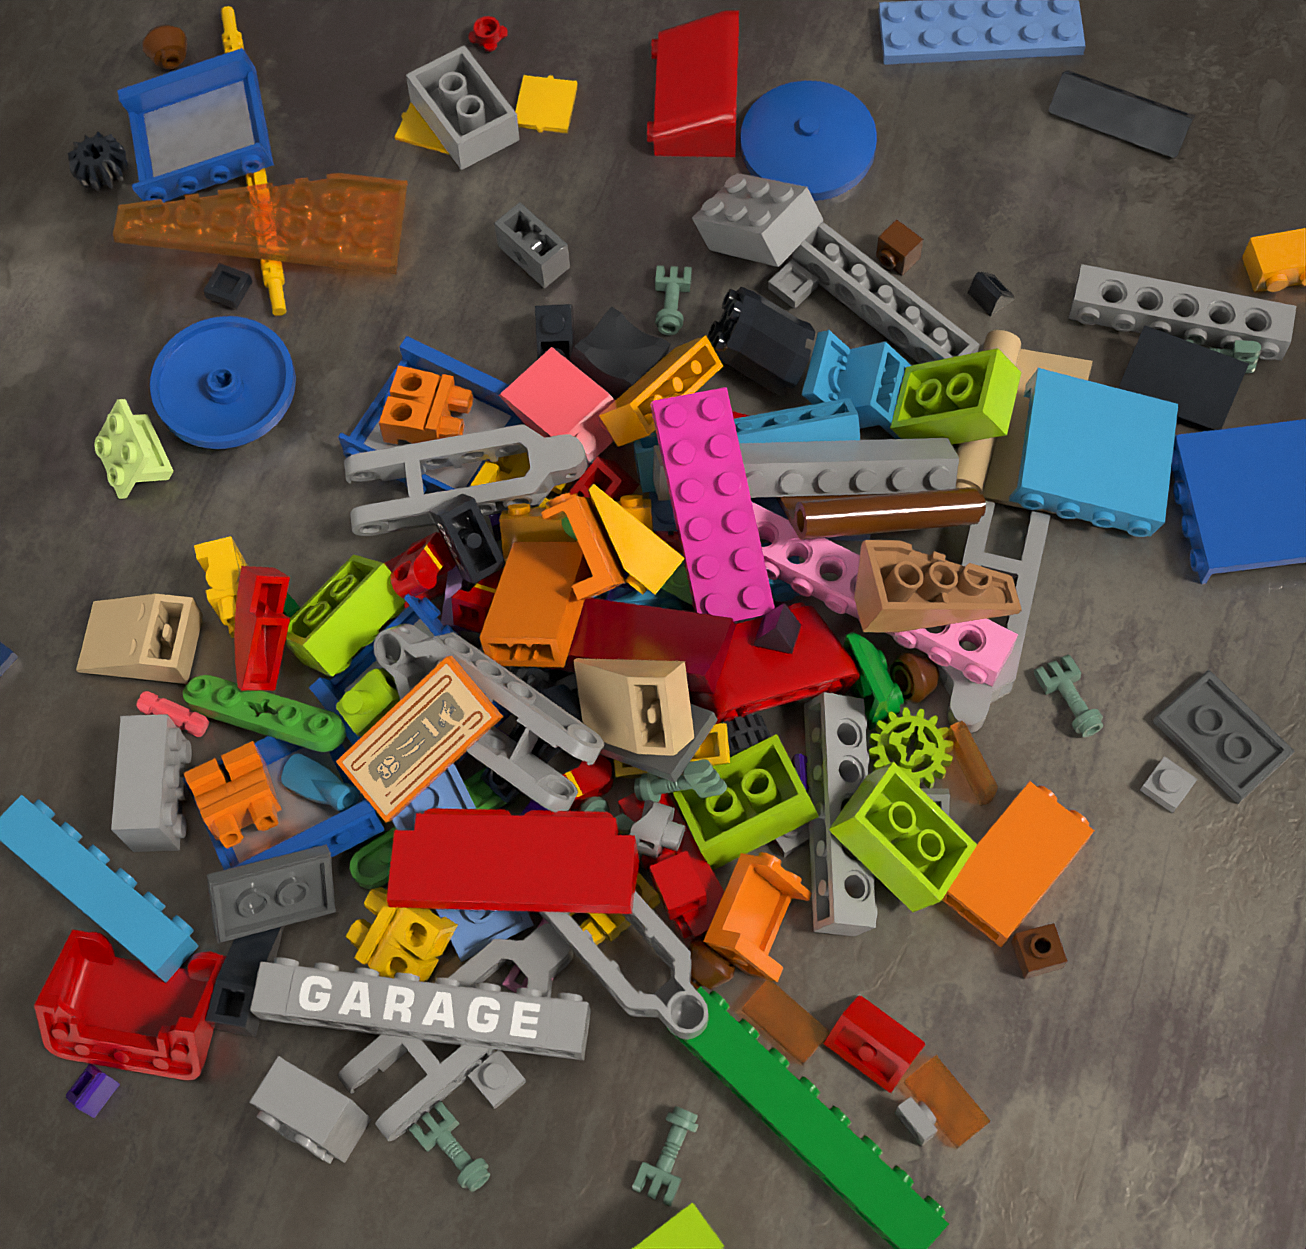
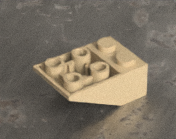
[76,594,203,684]
[574,658,694,756]

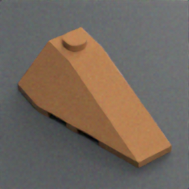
[854,540,1022,632]

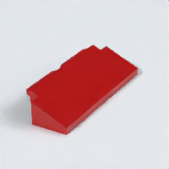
[387,808,639,914]

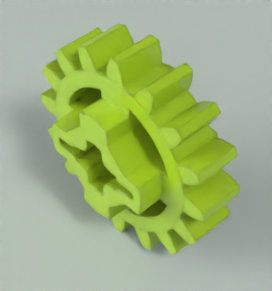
[868,707,954,788]

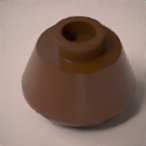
[142,25,187,69]
[890,652,940,704]
[688,937,735,990]

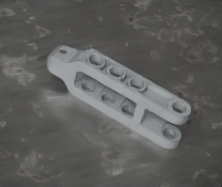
[344,424,588,536]
[938,500,1050,733]
[374,624,604,812]
[539,891,709,1040]
[338,923,574,1141]

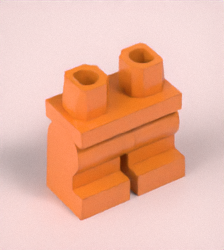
[379,365,473,444]
[183,741,282,848]

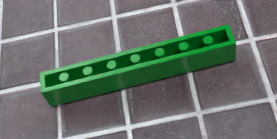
[667,986,949,1249]

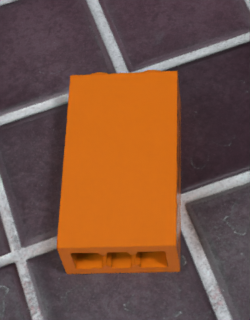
[479,542,592,667]
[942,781,1094,948]

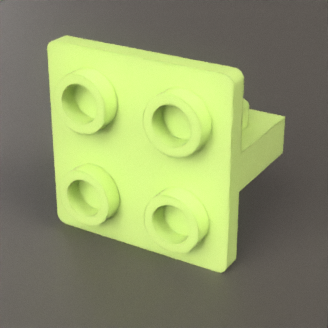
[94,399,173,499]

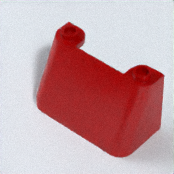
[647,10,739,157]
[689,602,860,724]
[34,929,226,1080]

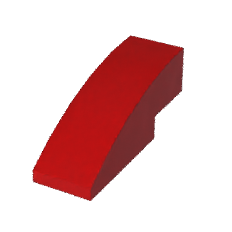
[234,566,290,691]

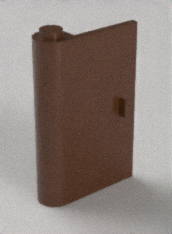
[775,487,986,540]

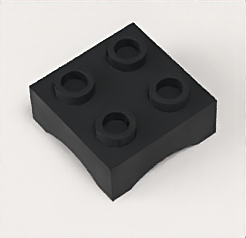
[570,307,671,398]

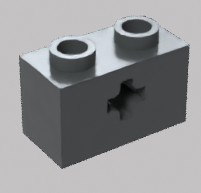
[494,202,570,288]

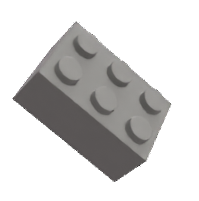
[406,45,519,170]
[692,173,823,267]
[111,714,192,852]
[250,1056,371,1164]

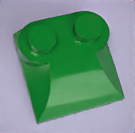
[843,632,904,730]

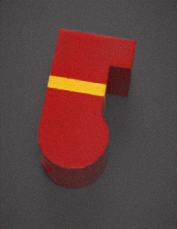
[391,532,455,599]
[451,568,504,633]
[562,755,614,811]

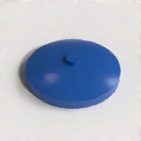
[740,81,877,201]
[150,316,296,449]

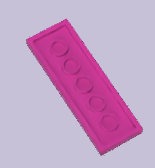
[650,387,775,622]

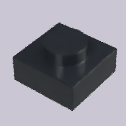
[203,263,253,309]

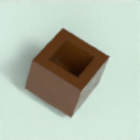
[876,219,923,276]
[1011,923,1068,979]

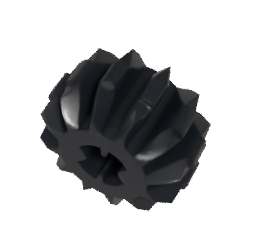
[68,131,128,192]

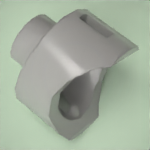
[630,800,685,859]

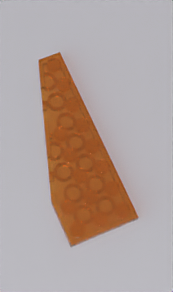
[113,173,408,275]

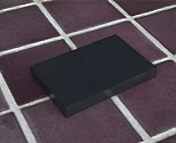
[1118,325,1249,430]

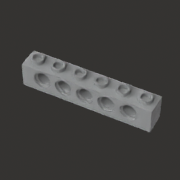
[793,221,980,364]
[1068,264,1297,361]
[804,692,878,936]

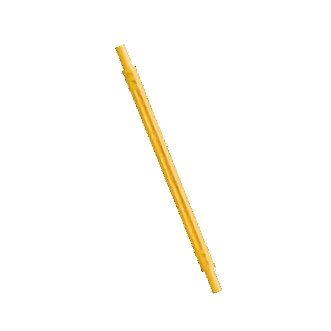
[221,6,287,316]

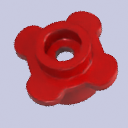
[468,16,508,51]

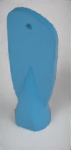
[281,753,360,813]

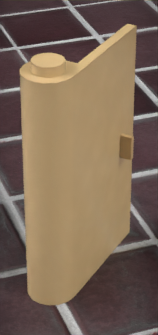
[955,330,1093,514]

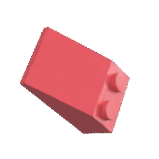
[499,347,615,474]

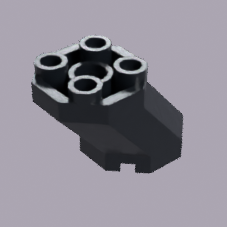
[707,287,816,396]

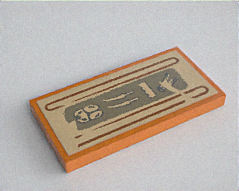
[336,656,503,823]

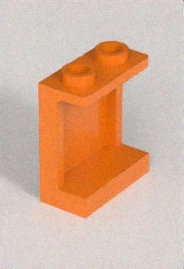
[541,493,627,600]
[704,852,812,982]

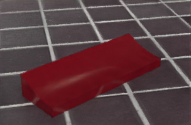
[540,598,736,695]

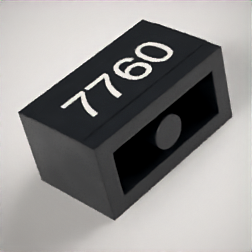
[429,493,506,584]

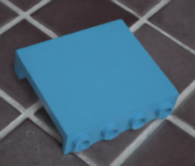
[1009,368,1178,537]

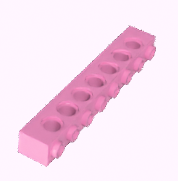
[752,502,1018,687]

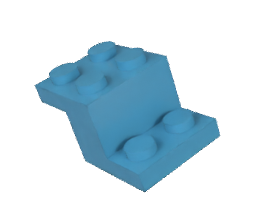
[802,330,911,439]

